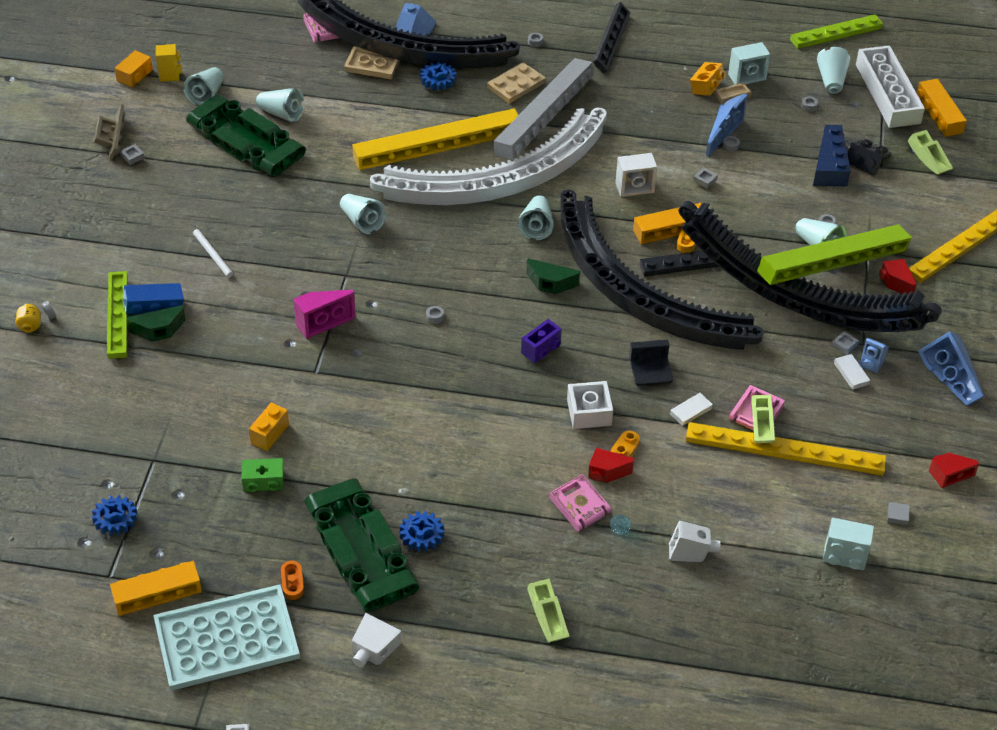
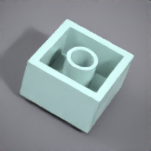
[728,42,770,85]
[823,518,874,570]

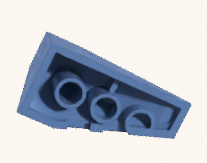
[396,3,436,36]
[706,94,748,157]
[918,331,985,406]

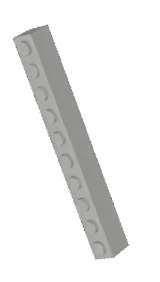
[494,58,594,160]

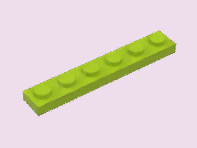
[790,14,883,49]
[107,271,128,359]

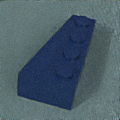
[813,125,851,187]

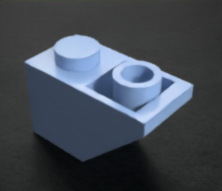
[860,338,889,373]

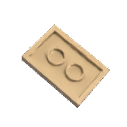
[344,46,400,80]
[487,62,546,104]

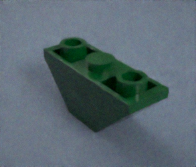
[526,258,581,294]
[127,305,186,342]

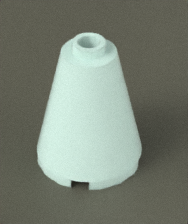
[817,47,850,94]
[184,67,224,105]
[256,88,304,122]
[340,194,386,234]
[518,196,554,240]
[796,218,847,245]

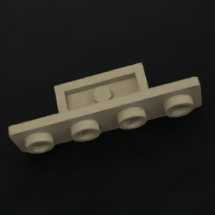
[94,104,126,160]

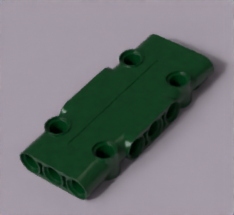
[186,94,306,177]
[304,478,420,612]

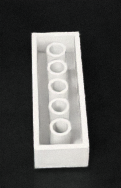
[856,46,925,128]

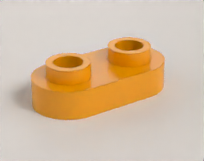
[677,229,696,253]
[611,431,640,457]

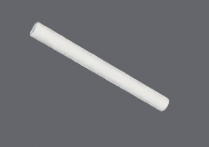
[193,229,233,278]

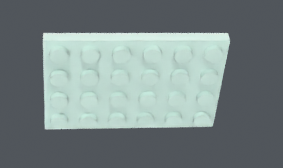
[153,585,300,691]

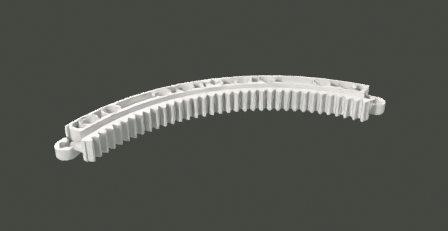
[370,108,607,205]

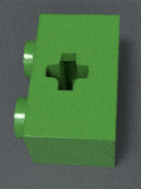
[241,458,284,492]

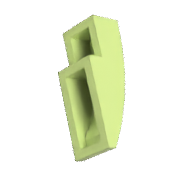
[908,130,953,175]
[751,395,775,443]
[527,578,569,643]

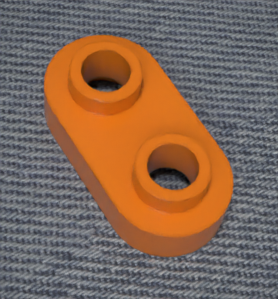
[281,561,304,600]

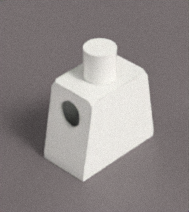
[669,521,720,562]
[352,613,402,667]

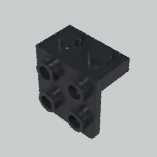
[847,139,892,174]
[629,339,673,386]

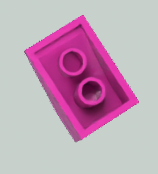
[293,290,356,339]

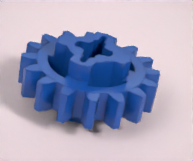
[420,62,456,91]
[92,495,138,536]
[400,511,444,553]

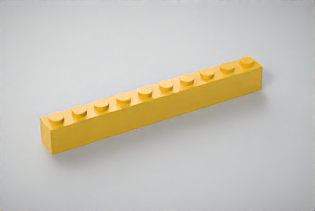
[352,108,518,170]

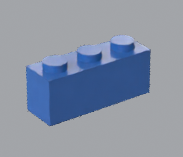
[123,283,184,315]

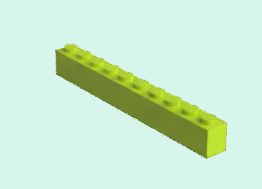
[757,224,912,285]

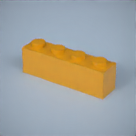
[916,79,967,137]
[633,203,701,244]
[110,560,202,616]

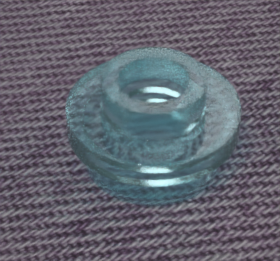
[610,515,631,535]

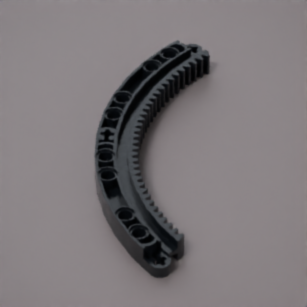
[298,0,520,68]
[560,190,764,350]
[678,201,942,332]

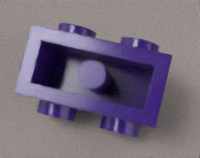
[521,319,562,364]

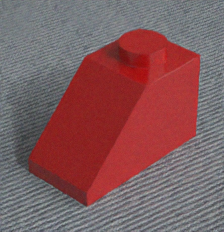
[879,259,917,295]
[588,448,635,483]
[929,452,980,488]

